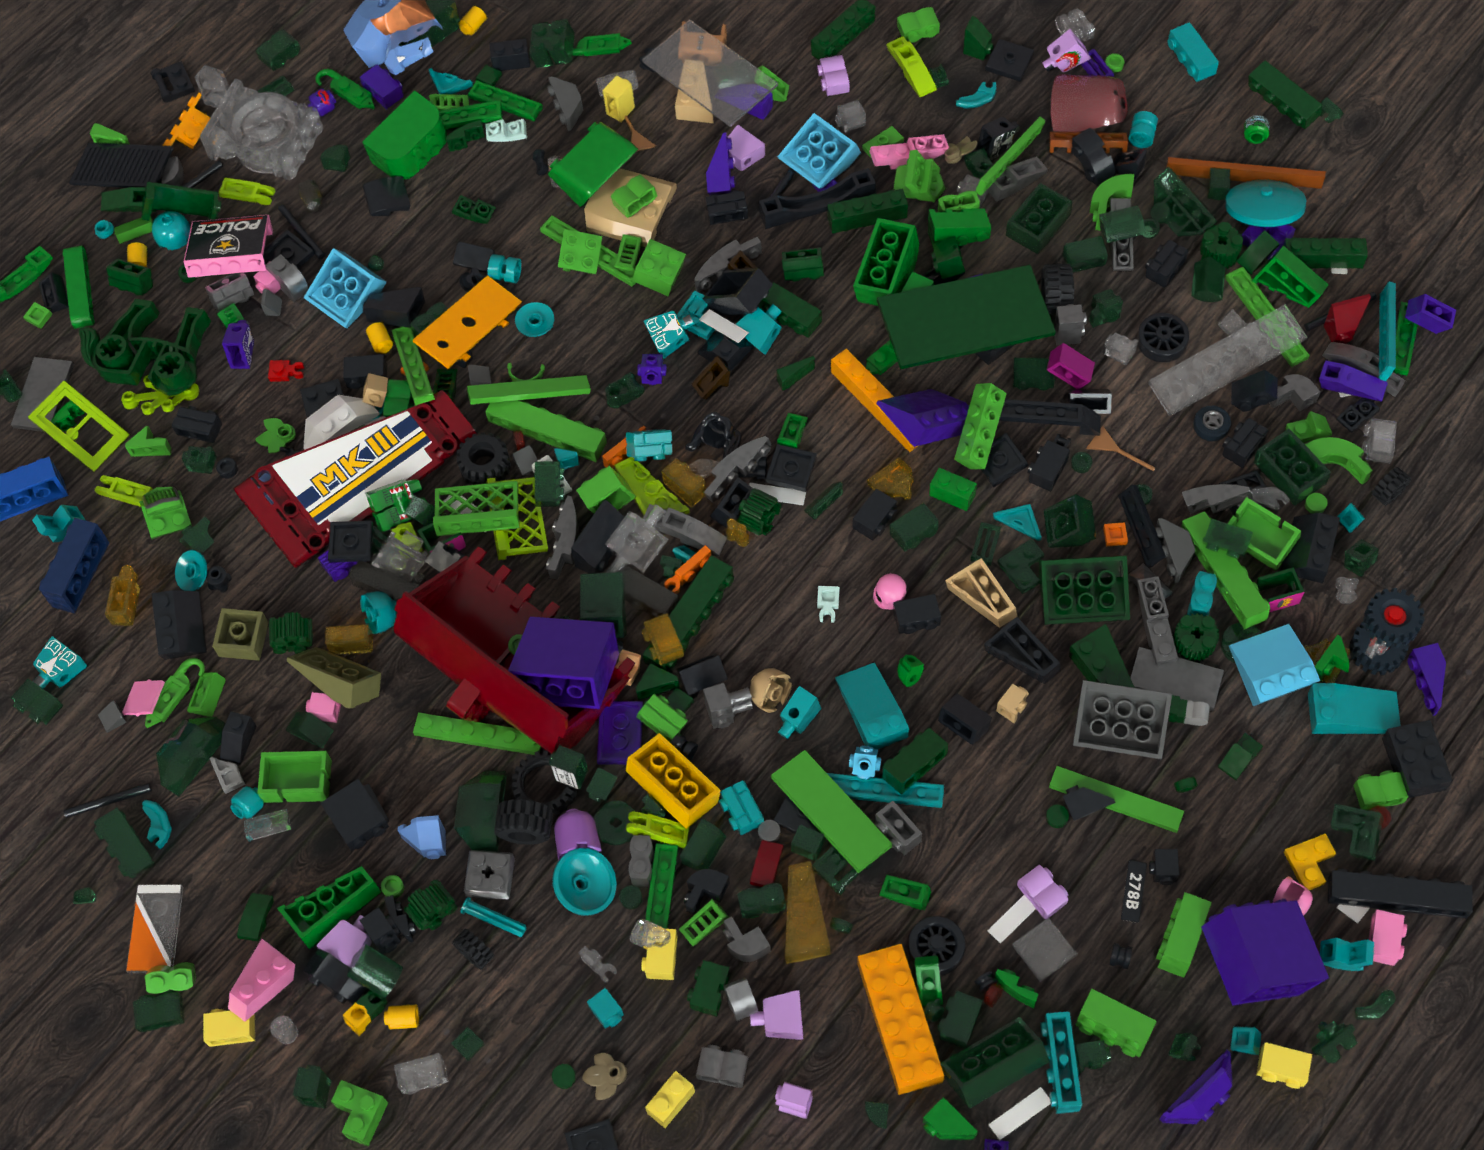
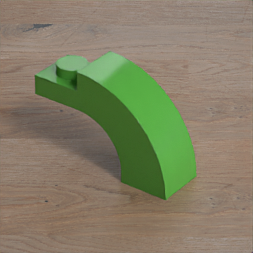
[1090,174,1134,231]
[1301,437,1373,485]

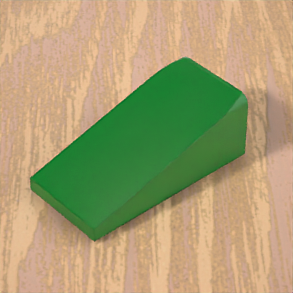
[777,413,808,449]
[879,875,931,911]
[915,956,943,1006]

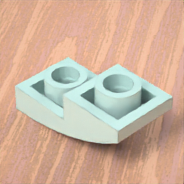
[486,119,527,142]

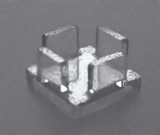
[371,531,428,585]

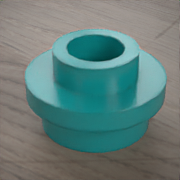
[95,220,114,239]

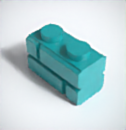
[626,429,672,461]
[719,780,764,835]

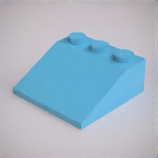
[778,113,861,189]
[304,248,387,328]
[1229,624,1320,706]

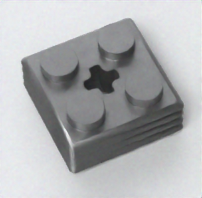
[464,850,515,900]

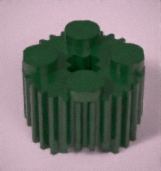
[1200,222,1243,269]
[736,488,782,536]
[269,612,313,654]
[1173,613,1219,663]
[404,879,458,931]

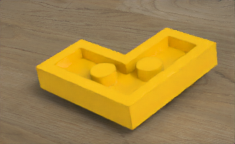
[1284,834,1336,890]

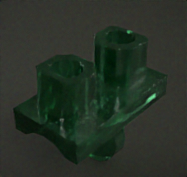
[1311,1021,1358,1064]

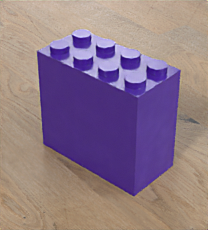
[508,617,619,709]
[1201,899,1329,1005]

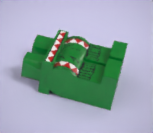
[365,479,428,532]

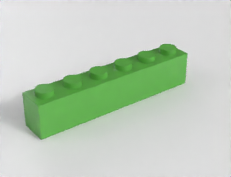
[485,400,607,462]
[1181,511,1270,630]

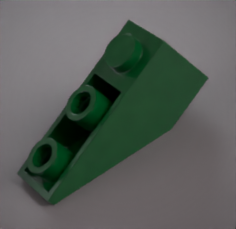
[101,187,157,212]

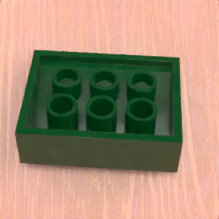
[1038,555,1130,625]

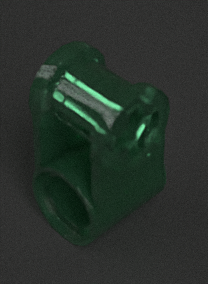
[964,148,993,184]
[0,369,23,403]
[605,373,645,408]

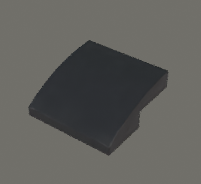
[363,176,411,216]

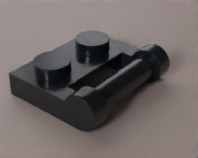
[151,61,195,102]

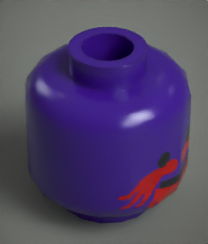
[307,88,337,117]

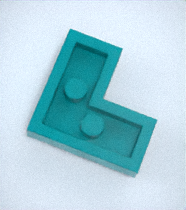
[677,291,715,340]

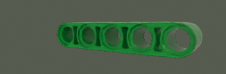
[63,245,95,329]

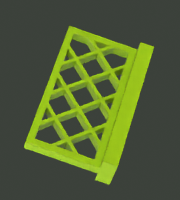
[487,477,548,560]

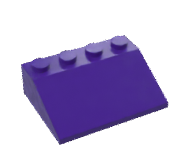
[876,389,970,447]

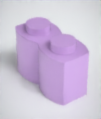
[817,55,849,96]
[1017,865,1069,919]
[775,1082,813,1119]

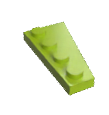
[615,457,690,531]

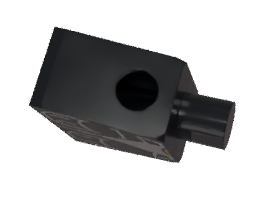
[976,117,1020,163]

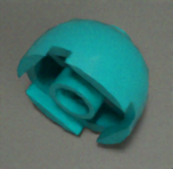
[151,211,191,250]
[360,591,397,634]

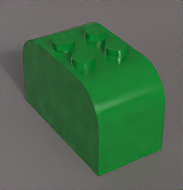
[362,90,447,180]
[853,218,919,306]

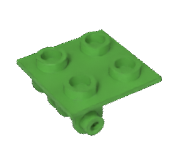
[558,229,602,274]

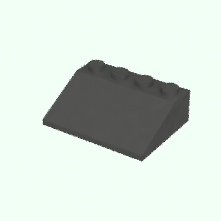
[1073,680,1172,759]

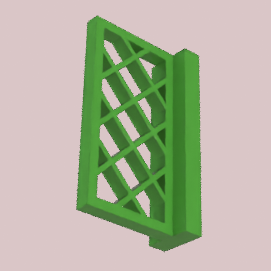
[433,481,520,536]

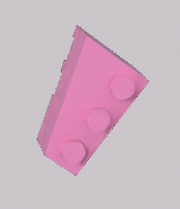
[228,939,295,1022]

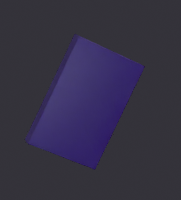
[597,701,643,764]

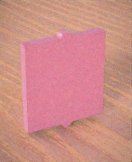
[122,679,165,717]

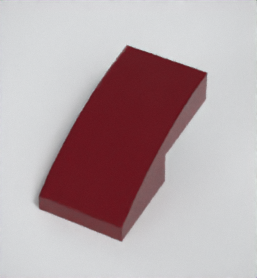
[750,840,783,889]

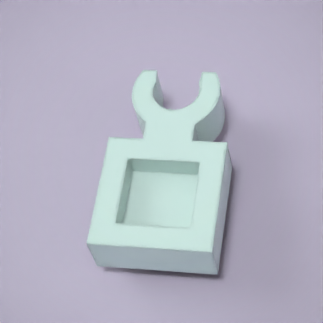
[817,586,840,623]

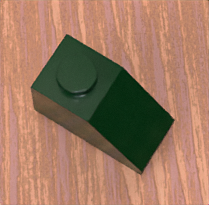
[963,16,994,61]

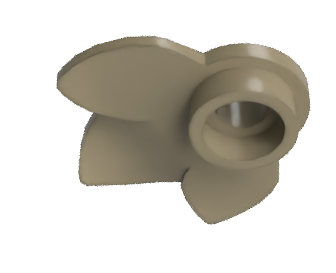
[944,136,978,164]
[582,1053,627,1100]

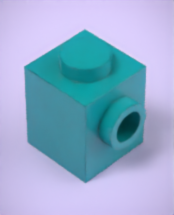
[587,988,624,1029]

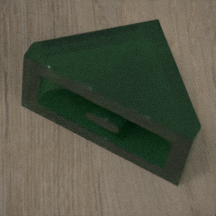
[285,712,333,749]

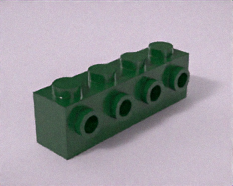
[811,0,875,61]
[1248,60,1322,129]
[827,189,908,234]
[1283,237,1368,268]

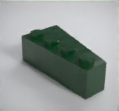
[1069,624,1135,688]

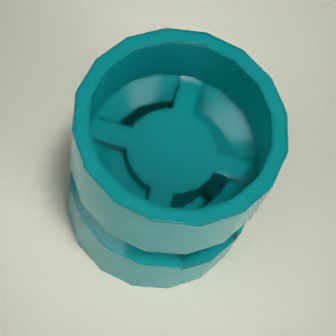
[1128,111,1158,148]
[488,254,521,284]

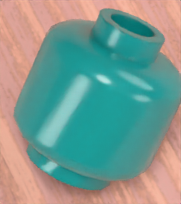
[230,786,264,819]

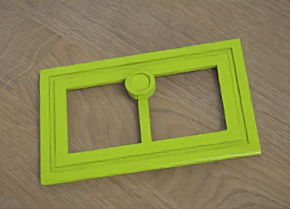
[28,380,130,472]

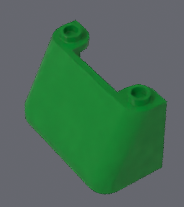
[548,122,638,207]

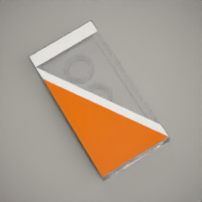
[126,884,183,973]

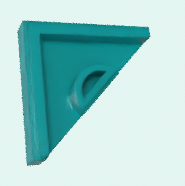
[428,68,473,95]
[993,504,1042,541]

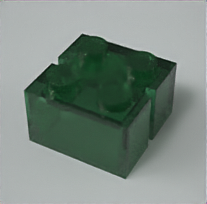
[529,19,575,68]

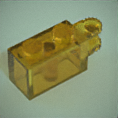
[105,565,140,626]

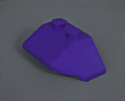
[1159,1050,1232,1124]

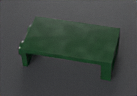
[141,182,221,221]

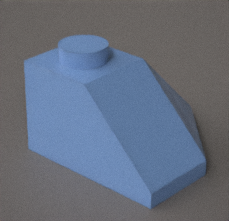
[398,815,446,859]

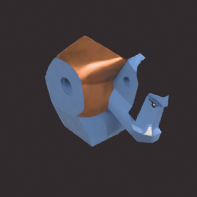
[344,0,442,75]

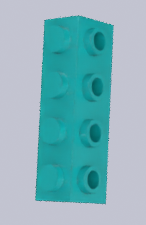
[1041,1012,1082,1114]

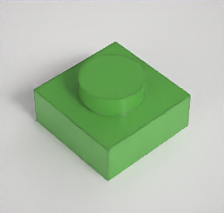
[23,302,52,329]

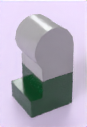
[1168,695,1210,726]

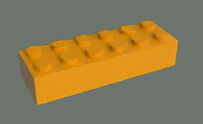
[857,944,944,1095]

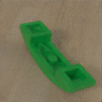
[0,246,53,302]

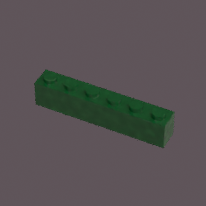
[642,556,734,672]

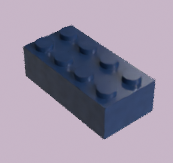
[39,518,110,614]

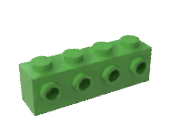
[954,383,1007,469]

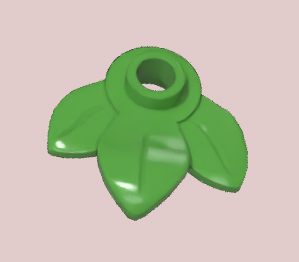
[255,418,296,453]

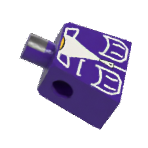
[222,320,254,369]

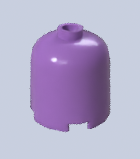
[554,809,601,861]

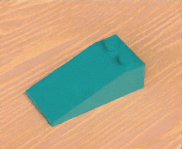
[835,662,909,749]
[1308,683,1401,734]

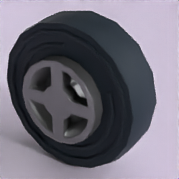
[1193,406,1231,441]

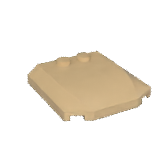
[584,168,677,247]

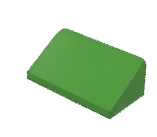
[114,216,153,244]
[187,672,226,717]

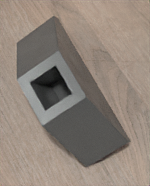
[547,76,583,131]
[1155,518,1195,583]

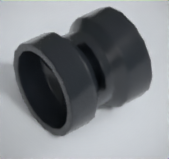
[671,733,698,761]

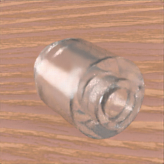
[270,1016,298,1044]

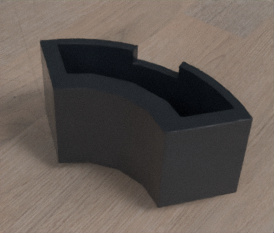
[1072,128,1116,187]
[303,949,370,1005]

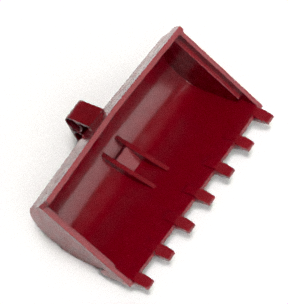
[394,546,635,757]

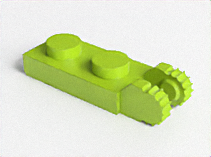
[219,178,275,205]
[95,475,153,507]
[626,811,689,849]

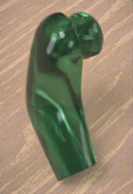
[1355,990,1395,1020]

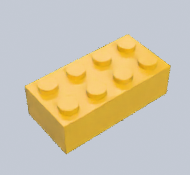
[626,733,721,829]

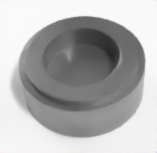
[758,820,781,842]

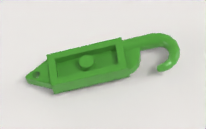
[145,658,205,728]

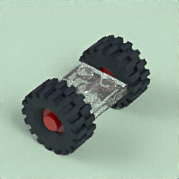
[1349,588,1425,675]

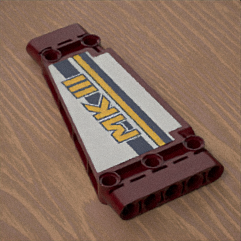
[234,390,477,568]

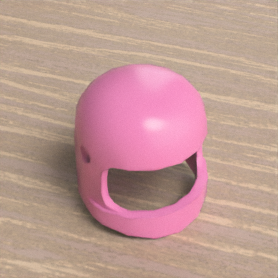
[873,573,907,610]
[1273,876,1313,915]

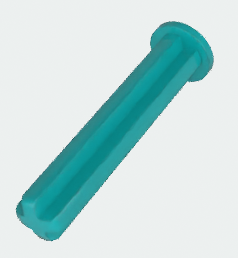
[461,897,527,937]

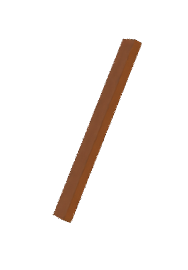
[1165,157,1326,189]

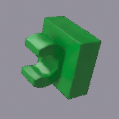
[216,303,245,329]

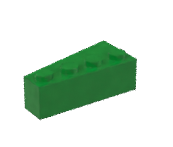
[277,866,381,949]

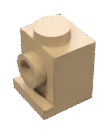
[996,684,1029,723]

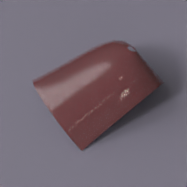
[1051,74,1128,132]

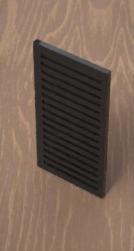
[69,142,174,188]

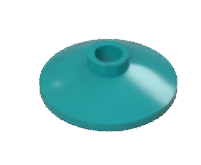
[515,302,554,337]
[175,550,207,591]

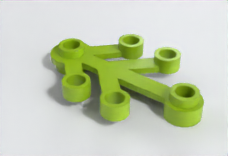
[121,375,199,415]

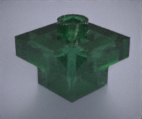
[1089,289,1123,328]
[179,517,215,554]

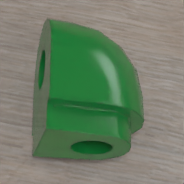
[897,655,924,687]

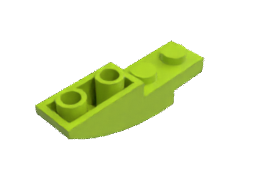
[887,36,937,97]

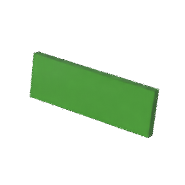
[771,750,892,873]

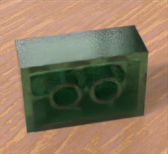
[1005,183,1073,254]
[1253,429,1331,506]

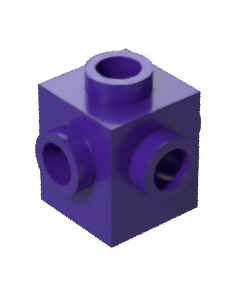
[637,354,667,385]

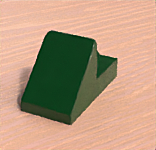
[1218,733,1263,781]

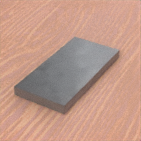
[11,357,74,432]
[1131,647,1224,711]

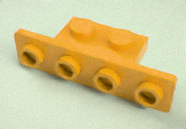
[163,92,211,149]

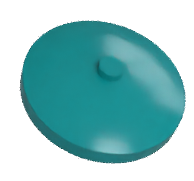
[1226,180,1306,227]

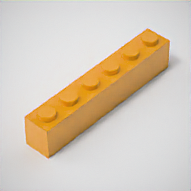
[831,349,917,452]

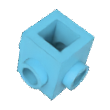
[849,746,881,779]

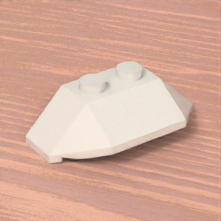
[303,395,380,450]

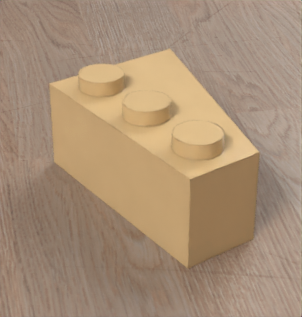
[945,558,1018,628]

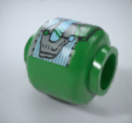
[1244,115,1269,144]

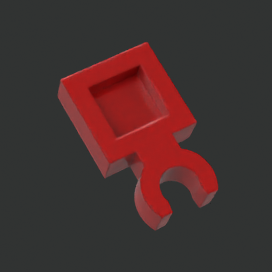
[268,360,305,382]

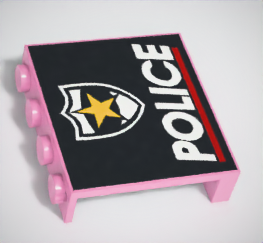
[184,215,273,277]

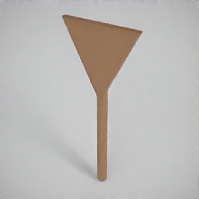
[624,115,656,151]
[1086,426,1155,471]

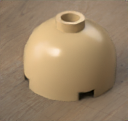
[750,668,792,713]

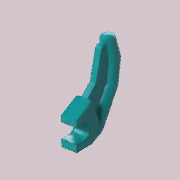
[956,82,996,109]
[142,800,172,849]

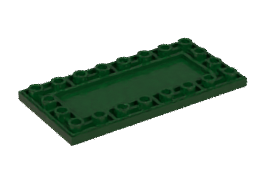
[877,265,1056,370]

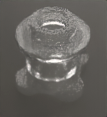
[1335,577,1359,604]

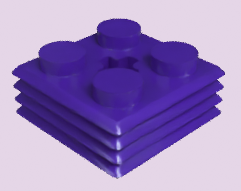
[1242,224,1295,260]

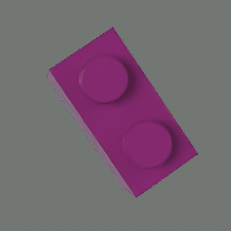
[1047,343,1095,389]

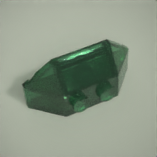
[1154,166,1217,237]
[156,717,225,797]
[454,770,507,852]

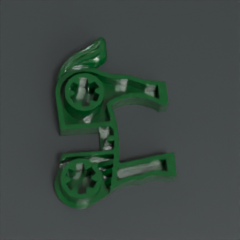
[79,299,211,396]

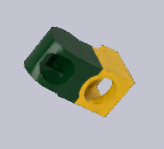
[343,989,388,1036]

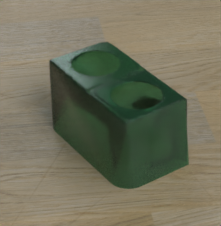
[1062,236,1108,273]

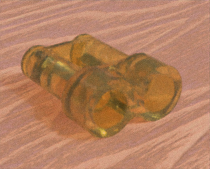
[726,518,749,547]

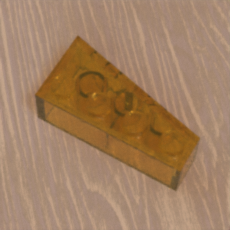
[785,861,830,964]

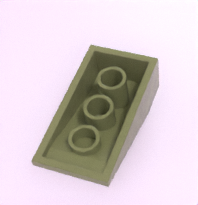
[287,647,381,708]

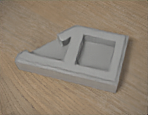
[209,757,246,794]

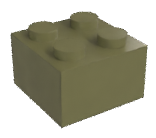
[212,608,269,661]

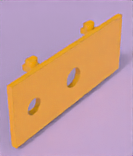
[413,275,522,369]

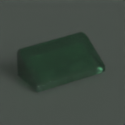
[804,482,843,520]

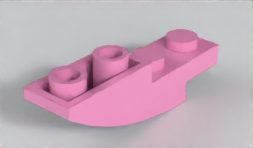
[869,134,949,169]

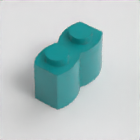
[1187,571,1217,617]

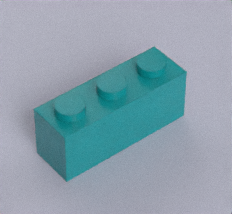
[1167,22,1219,82]

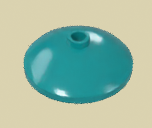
[553,848,617,916]

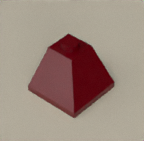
[1324,294,1371,344]

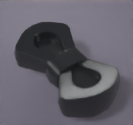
[532,149,549,176]

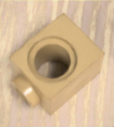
[362,373,388,408]

